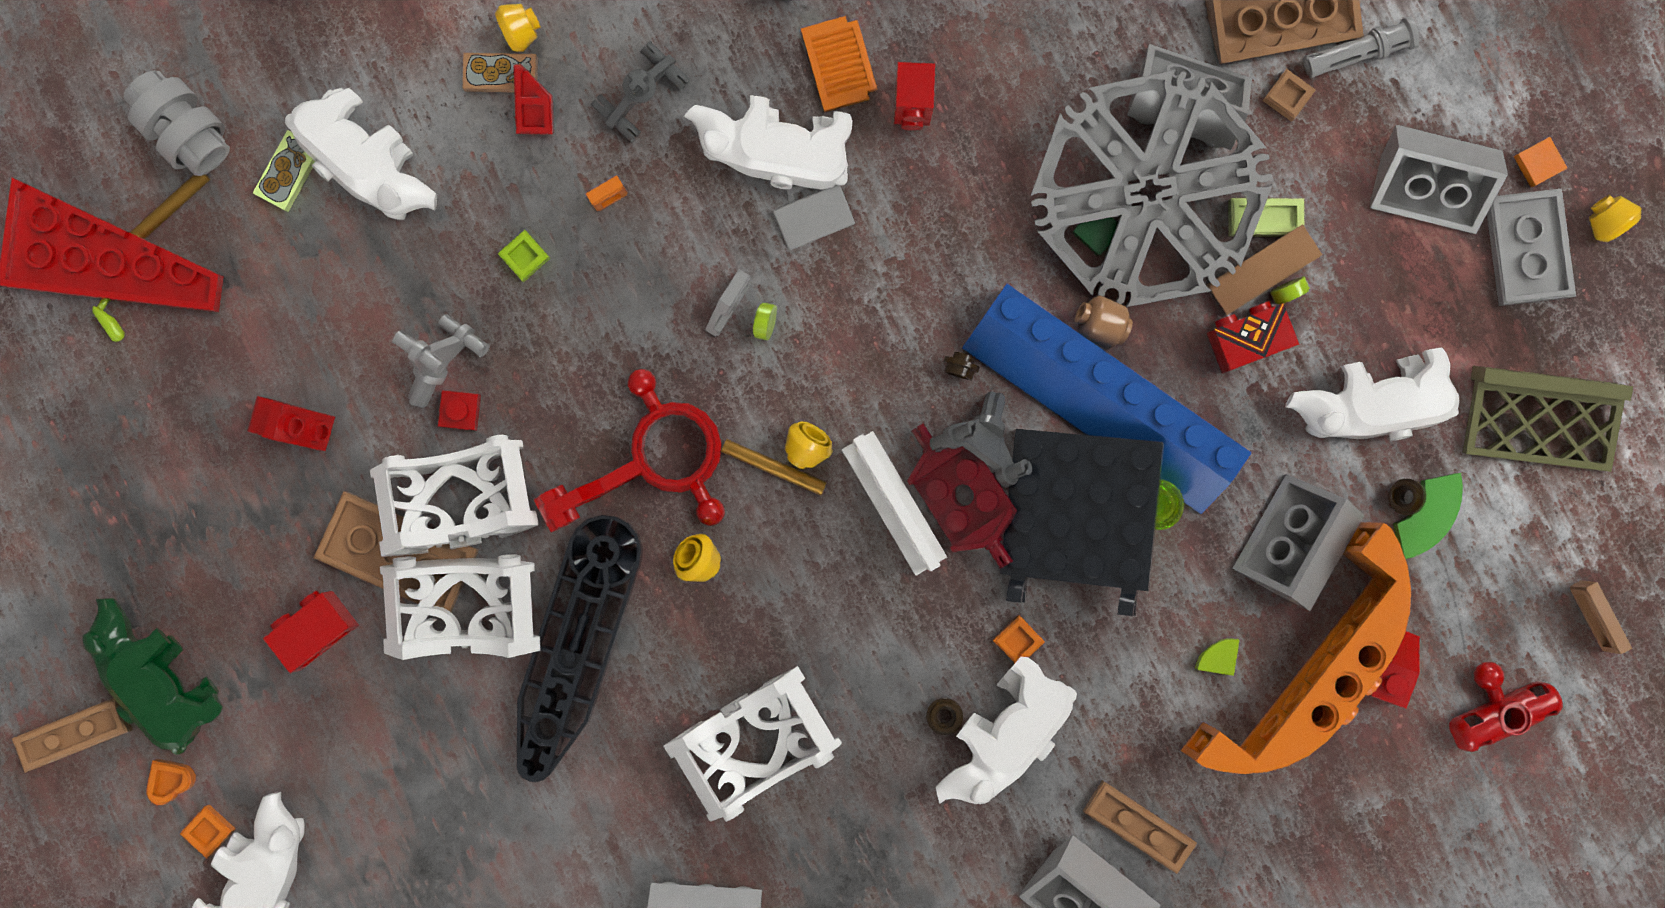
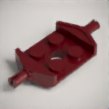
[907,423,1017,569]

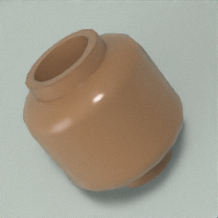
[1075,295,1133,349]

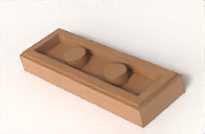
[1206,224,1322,315]
[12,698,133,773]
[1083,780,1197,874]

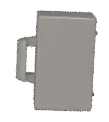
[773,185,855,250]

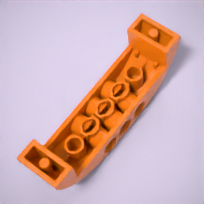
[1181,522,1411,774]

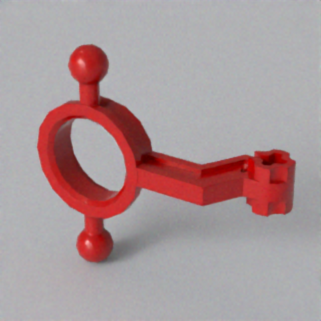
[533,369,725,533]

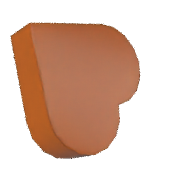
[146,759,196,805]

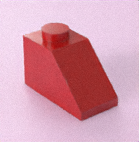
[1369,631,1420,709]

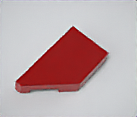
[513,64,554,134]

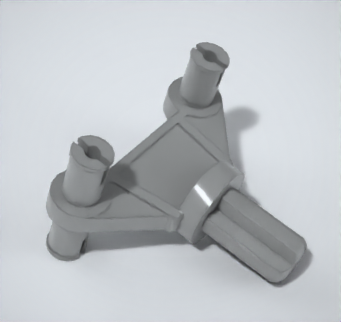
[392,314,490,408]

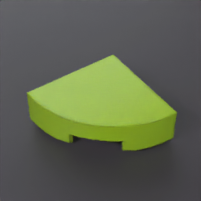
[1195,638,1239,676]

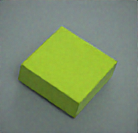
[498,230,551,282]

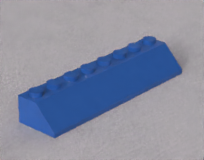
[961,284,1251,514]

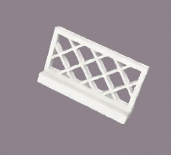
[842,431,947,575]

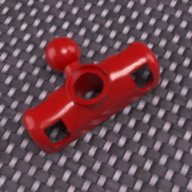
[1449,662,1563,752]

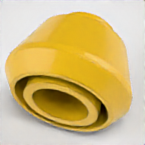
[495,4,541,53]
[1589,195,1641,242]
[785,421,833,469]
[673,534,721,582]

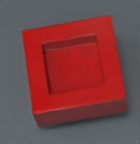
[438,390,481,431]

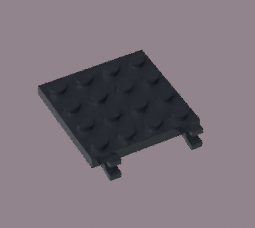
[1000,429,1165,616]

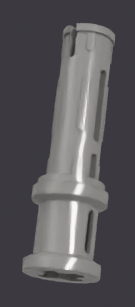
[1303,17,1419,78]

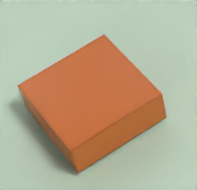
[1513,137,1567,188]
[586,175,628,212]
[992,615,1045,663]
[180,804,236,859]

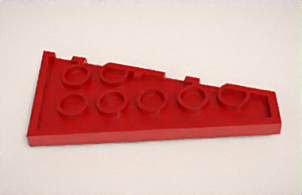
[0,177,224,312]

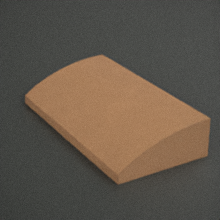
[1205,0,1364,64]

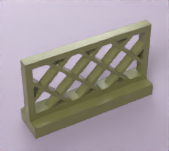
[1462,365,1634,472]

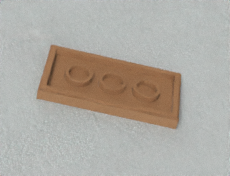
[314,491,479,612]

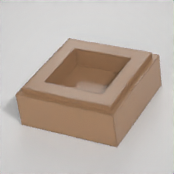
[1262,69,1316,122]

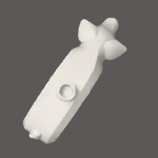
[285,88,437,220]
[684,95,852,189]
[1285,347,1459,441]
[935,657,1077,804]
[192,792,305,908]

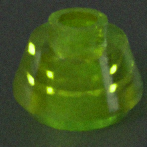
[1156,480,1184,530]

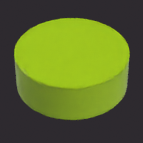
[1270,276,1310,305]
[753,302,777,341]

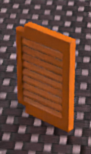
[801,16,878,113]

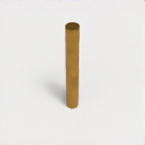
[129,174,211,239]
[721,439,827,496]

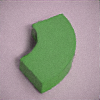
[1393,473,1463,559]

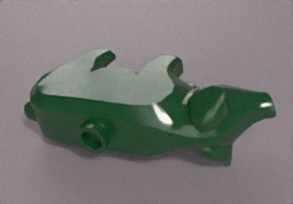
[82,598,223,755]

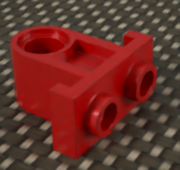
[247,396,335,451]

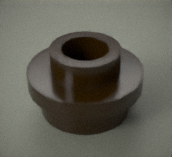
[943,352,980,381]
[1388,478,1426,515]
[926,698,963,735]

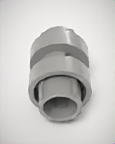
[123,70,230,176]

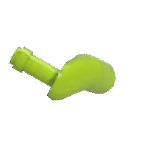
[92,299,125,342]

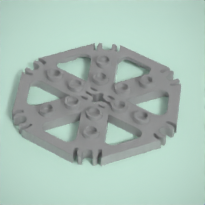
[1031,70,1273,307]

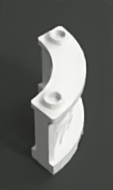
[370,435,538,557]
[380,554,540,660]
[663,666,842,822]

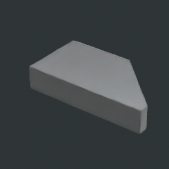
[705,269,752,337]

